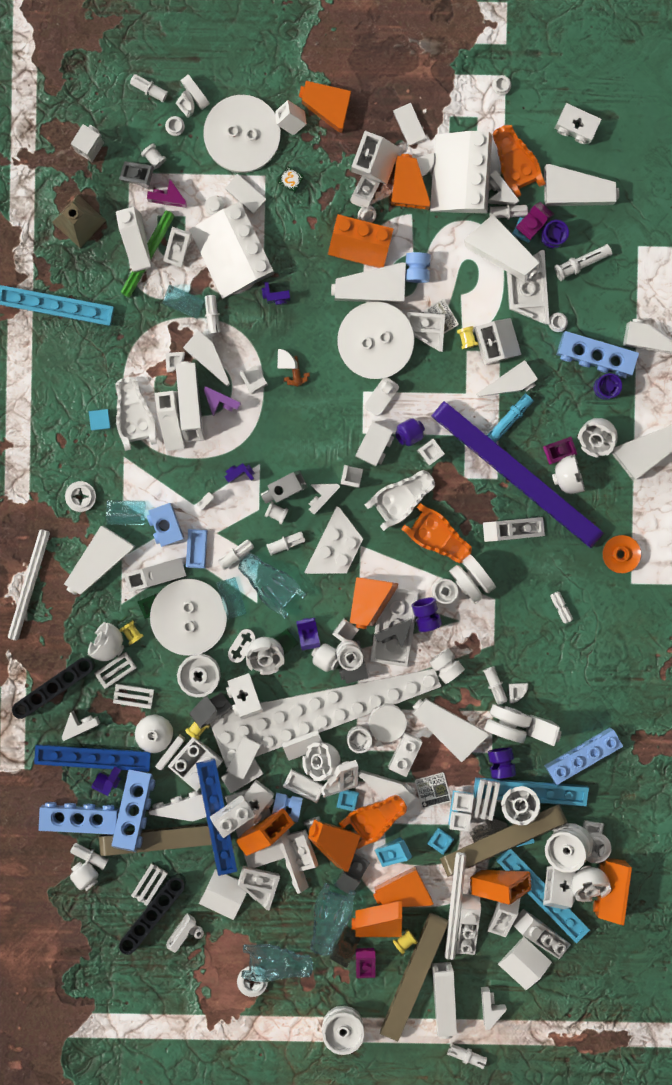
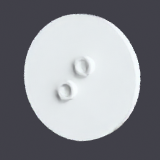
[204,95,280,173]
[338,302,415,379]
[150,579,227,656]

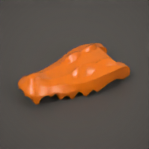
[492,125,546,197]
[401,503,472,564]
[338,795,407,850]

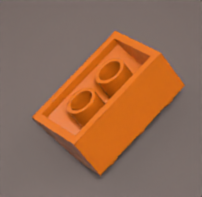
[328,214,394,268]
[593,858,632,925]

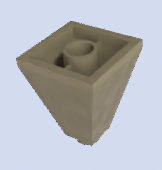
[52,194,106,249]

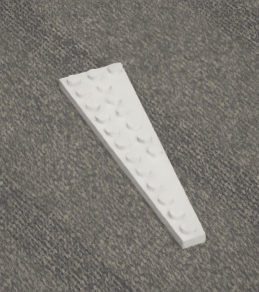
[210,669,441,768]

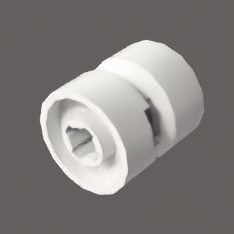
[432,578,458,604]
[336,640,363,671]
[429,648,465,684]
[347,726,372,753]

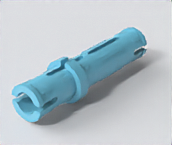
[486,393,534,443]

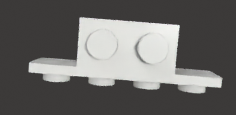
[278,829,318,894]

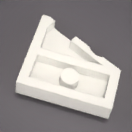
[406,312,445,352]
[321,760,358,797]
[237,866,280,910]

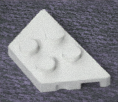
[507,250,550,325]
[304,507,363,574]

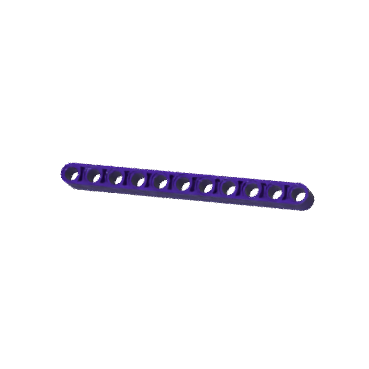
[431,401,604,548]

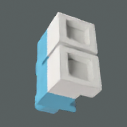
[448,790,474,832]

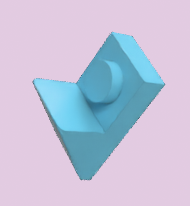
[374,837,412,867]

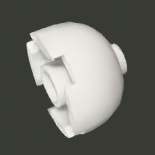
[578,418,618,457]
[552,454,585,494]
[88,622,124,661]
[246,637,284,675]
[135,714,173,753]
[302,742,341,781]
[501,786,541,826]
[571,866,611,902]

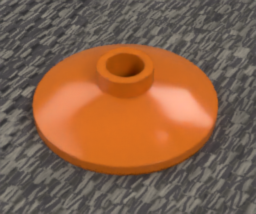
[603,535,641,573]

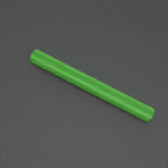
[121,210,174,298]

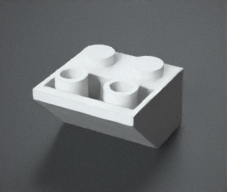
[351,131,400,185]
[474,318,521,366]
[168,737,223,791]

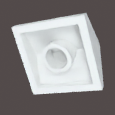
[199,869,247,920]
[498,936,552,990]

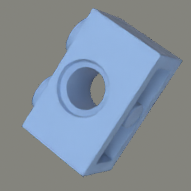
[147,503,184,547]

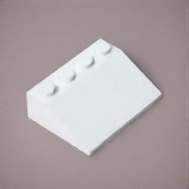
[430,131,493,213]
[189,201,274,299]

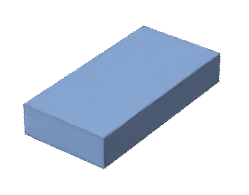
[186,529,208,568]

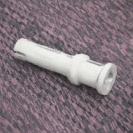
[554,244,612,281]

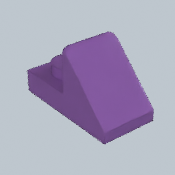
[204,386,241,416]

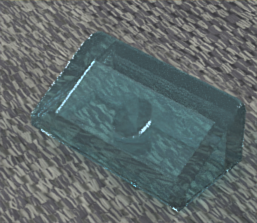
[162,285,205,319]
[106,501,146,525]
[217,577,246,619]

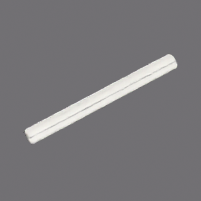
[8,529,50,640]
[445,852,466,960]

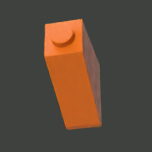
[299,81,351,133]
[391,154,430,210]
[350,577,398,629]
[235,808,295,856]
[308,820,361,872]
[373,867,433,907]
[470,870,531,905]
[352,901,402,937]

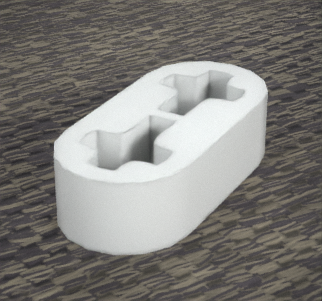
[180,75,210,110]
[228,629,255,663]

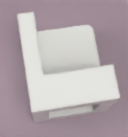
[275,100,307,135]
[240,365,268,394]
[417,438,445,465]
[340,465,363,488]
[332,618,359,641]

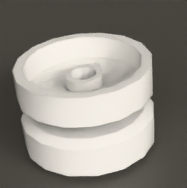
[449,555,496,604]
[177,653,221,698]
[484,704,532,743]
[545,823,593,873]
[322,1005,364,1055]

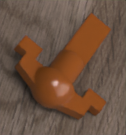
[284,356,310,387]

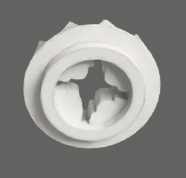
[65,481,96,512]
[587,832,611,863]
[237,966,268,997]

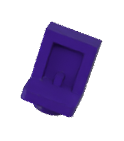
[261,282,290,305]
[224,463,255,483]
[296,618,320,651]
[91,766,121,796]

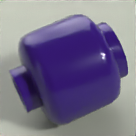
[395,418,425,446]

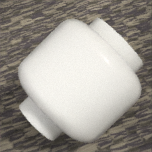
[311,643,339,672]
[70,862,99,891]

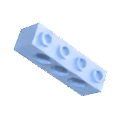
[556,331,639,379]
[544,727,623,785]
[111,770,155,852]
[39,802,119,834]

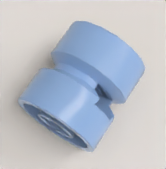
[405,252,431,283]
[272,792,303,822]

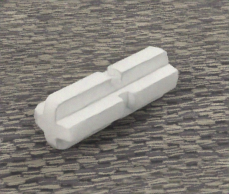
[550,591,573,623]

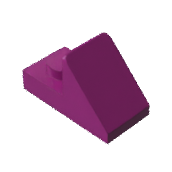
[147,179,187,208]
[516,202,555,240]
[543,437,578,465]
[356,948,376,978]

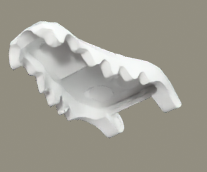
[115,377,157,451]
[364,470,435,531]

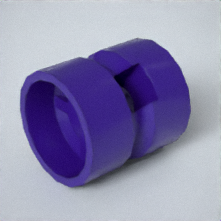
[541,220,569,249]
[593,373,622,400]
[411,597,442,632]
[488,747,516,779]

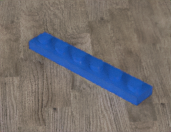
[34,744,151,772]
[196,759,237,876]

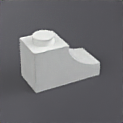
[488,897,521,937]

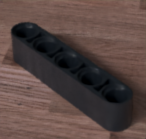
[12,656,95,719]
[119,874,186,955]

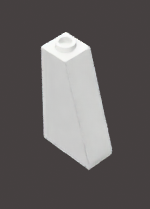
[544,164,619,206]
[464,215,539,282]
[331,262,406,303]
[176,361,204,443]
[611,425,672,480]
[64,526,136,595]
[412,698,489,762]
[432,962,457,1039]

